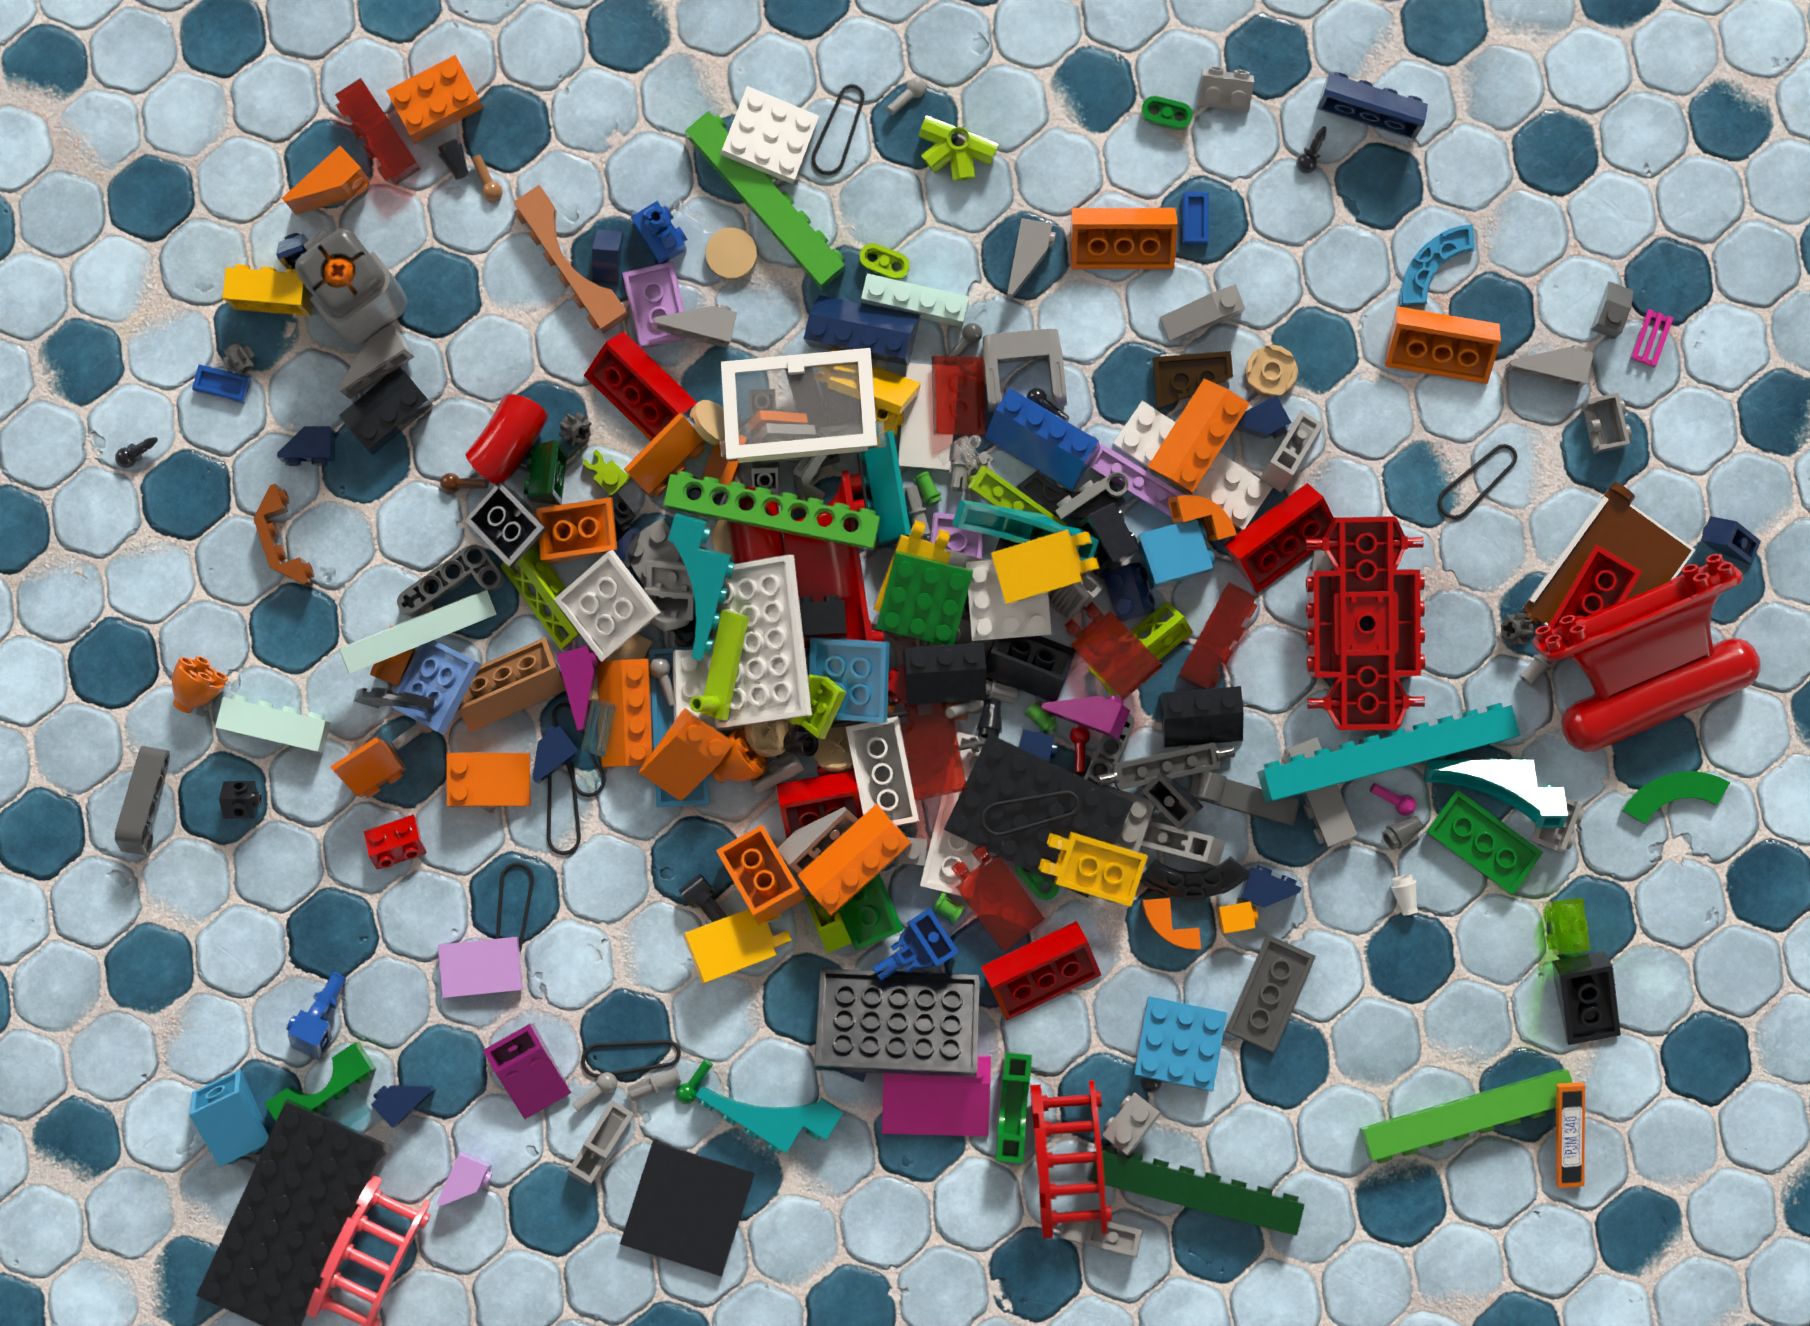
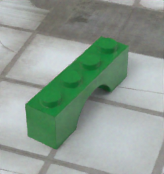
[264,1042,376,1121]
[995,1052,1032,1163]

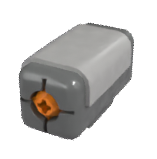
[295,228,407,344]

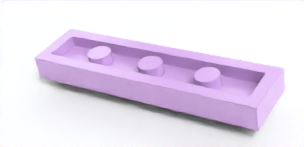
[1088,444,1184,519]

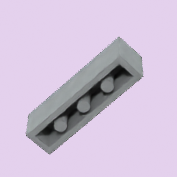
[1283,737,1357,848]

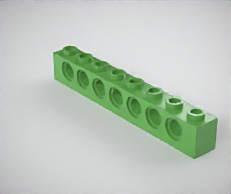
[664,471,880,551]

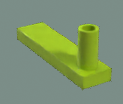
[967,466,1067,526]
[690,610,749,720]

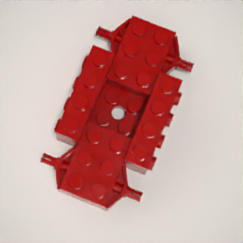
[1305,516,1425,730]

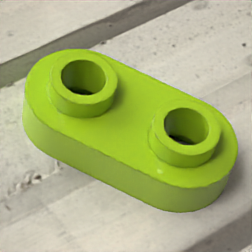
[859,243,910,280]

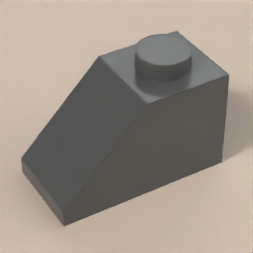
[1590,281,1634,339]

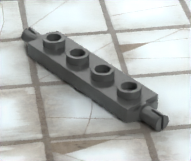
[1097,742,1235,790]

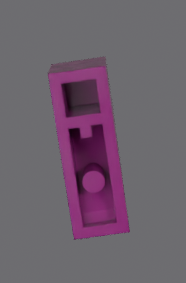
[556,646,599,732]
[1041,695,1130,740]

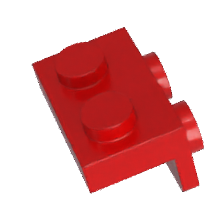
[364,814,427,870]

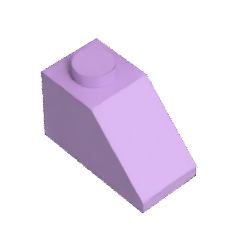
[437,1152,493,1206]

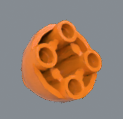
[172,656,228,713]
[711,728,769,783]

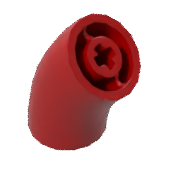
[465,394,548,485]

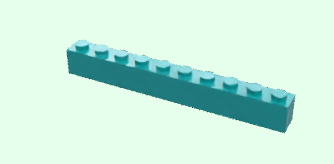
[1257,703,1521,803]

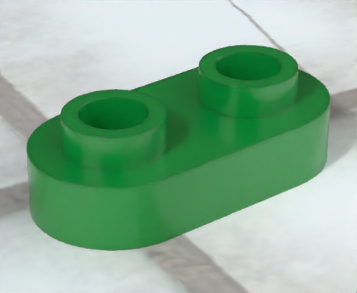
[1141,96,1193,130]
[1015,864,1059,900]

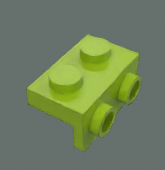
[788,675,847,739]

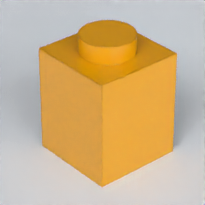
[1217,902,1259,934]

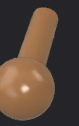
[471,154,503,202]

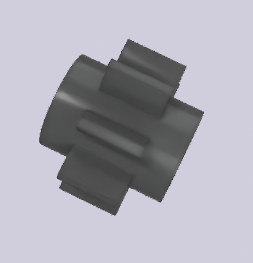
[222,343,256,375]
[559,412,592,446]
[1500,613,1534,645]

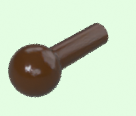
[440,473,489,494]

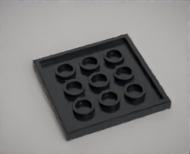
[620,1140,755,1277]

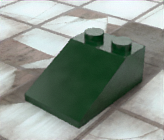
[524,440,568,505]

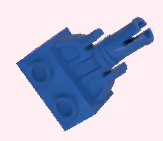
[631,201,688,264]
[872,908,959,982]
[286,972,346,1060]

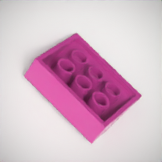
[882,1055,991,1136]

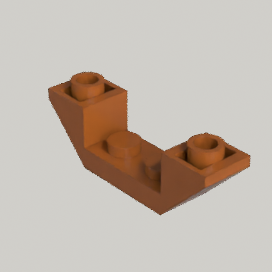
[253,484,315,587]

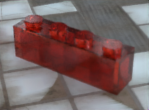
[335,78,421,186]
[1177,582,1257,689]

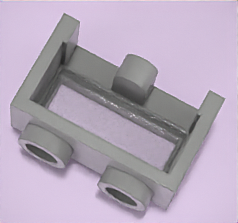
[1582,393,1632,454]

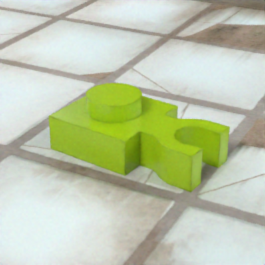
[583,449,631,495]

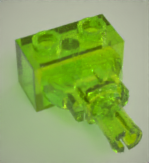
[1543,898,1591,955]

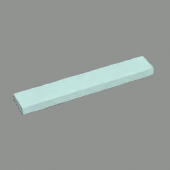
[339,590,497,674]

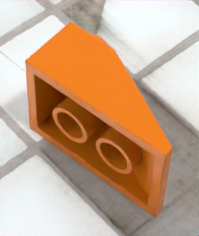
[282,146,370,215]
[536,497,617,564]
[638,708,734,801]
[330,737,406,798]
[447,752,531,808]

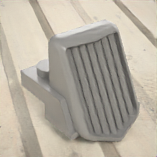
[643,559,696,631]
[1048,571,1106,619]

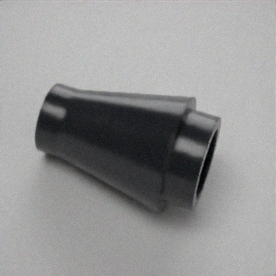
[438,139,470,180]
[976,699,1002,739]

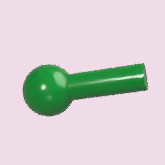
[676,1059,713,1104]

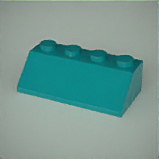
[859,431,911,546]

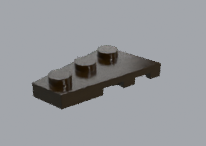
[1152,351,1233,410]

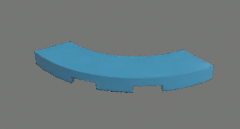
[1400,224,1475,307]

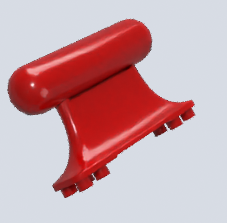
[727,470,885,648]
[1532,554,1761,753]

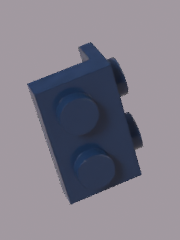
[1102,562,1155,623]

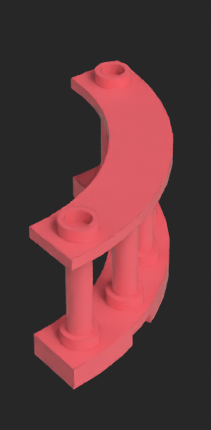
[306,1175,431,1326]

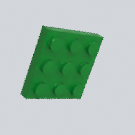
[876,551,973,645]

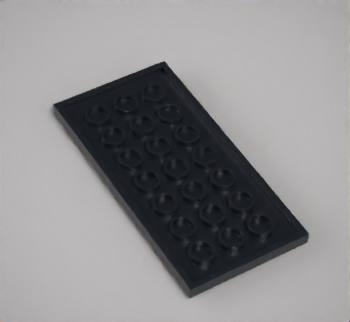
[196,1099,386,1326]

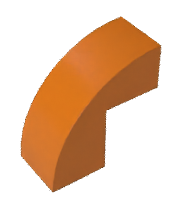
[1167,495,1237,541]
[1141,898,1201,949]

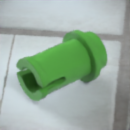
[913,471,942,507]
[1024,702,1058,735]

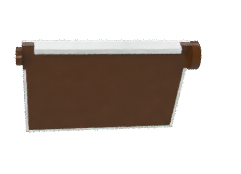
[1522,482,1695,626]

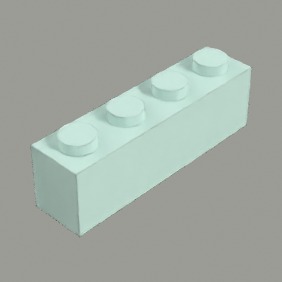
[861,274,969,328]
[215,694,331,753]

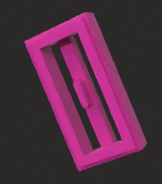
[1630,309,1673,367]

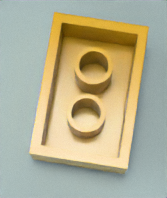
[222,264,313,316]

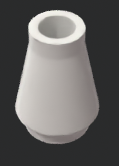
[1390,874,1418,915]

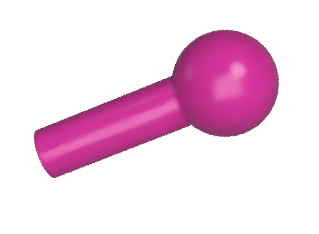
[1370,783,1416,816]

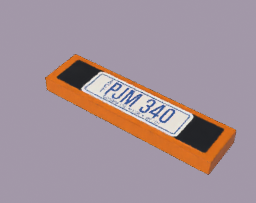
[1555,1082,1585,1188]

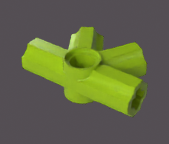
[918,115,999,181]

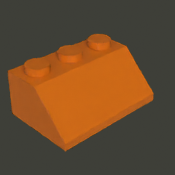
[624,413,706,498]

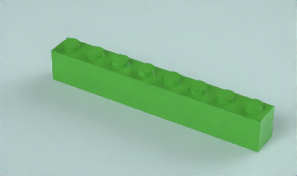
[685,111,845,290]
[1360,1069,1573,1163]

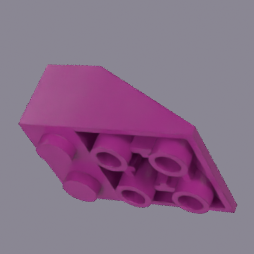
[483,1023,572,1119]

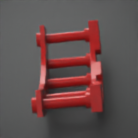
[1030,1080,1112,1239]

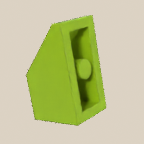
[805,895,852,954]

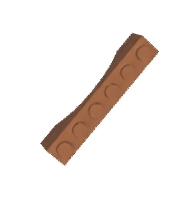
[514,185,629,334]

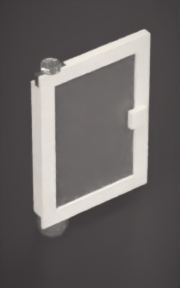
[720,348,886,463]

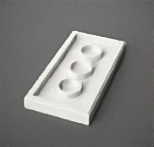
[898,363,959,471]

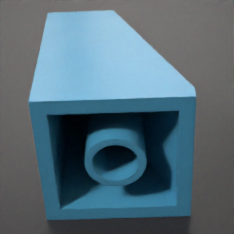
[1136,519,1215,590]
[189,1069,269,1167]

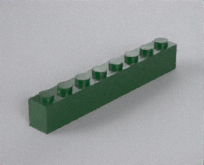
[1087,1144,1305,1236]

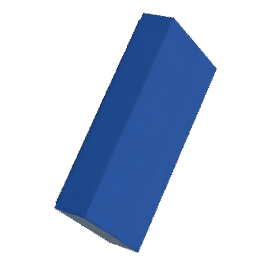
[1182,192,1209,245]
[192,364,251,403]

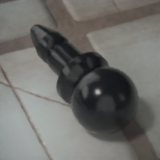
[1296,126,1327,174]
[115,437,158,468]

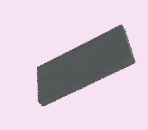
[1224,934,1316,1053]

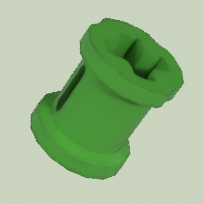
[932,892,965,926]

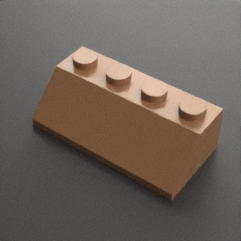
[458,637,566,732]

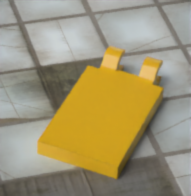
[814,349,921,415]
[873,520,951,612]
[991,530,1099,604]
[1038,832,1148,907]
[683,909,792,984]

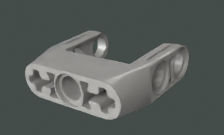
[983,329,1067,413]

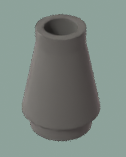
[1382,816,1423,850]

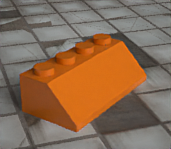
[1071,208,1178,269]
[1385,306,1501,384]
[1148,379,1250,495]
[597,659,654,767]
[798,804,912,915]

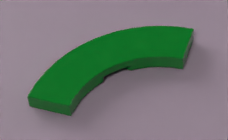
[1620,771,1730,824]

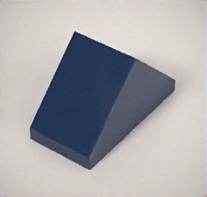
[592,230,623,283]

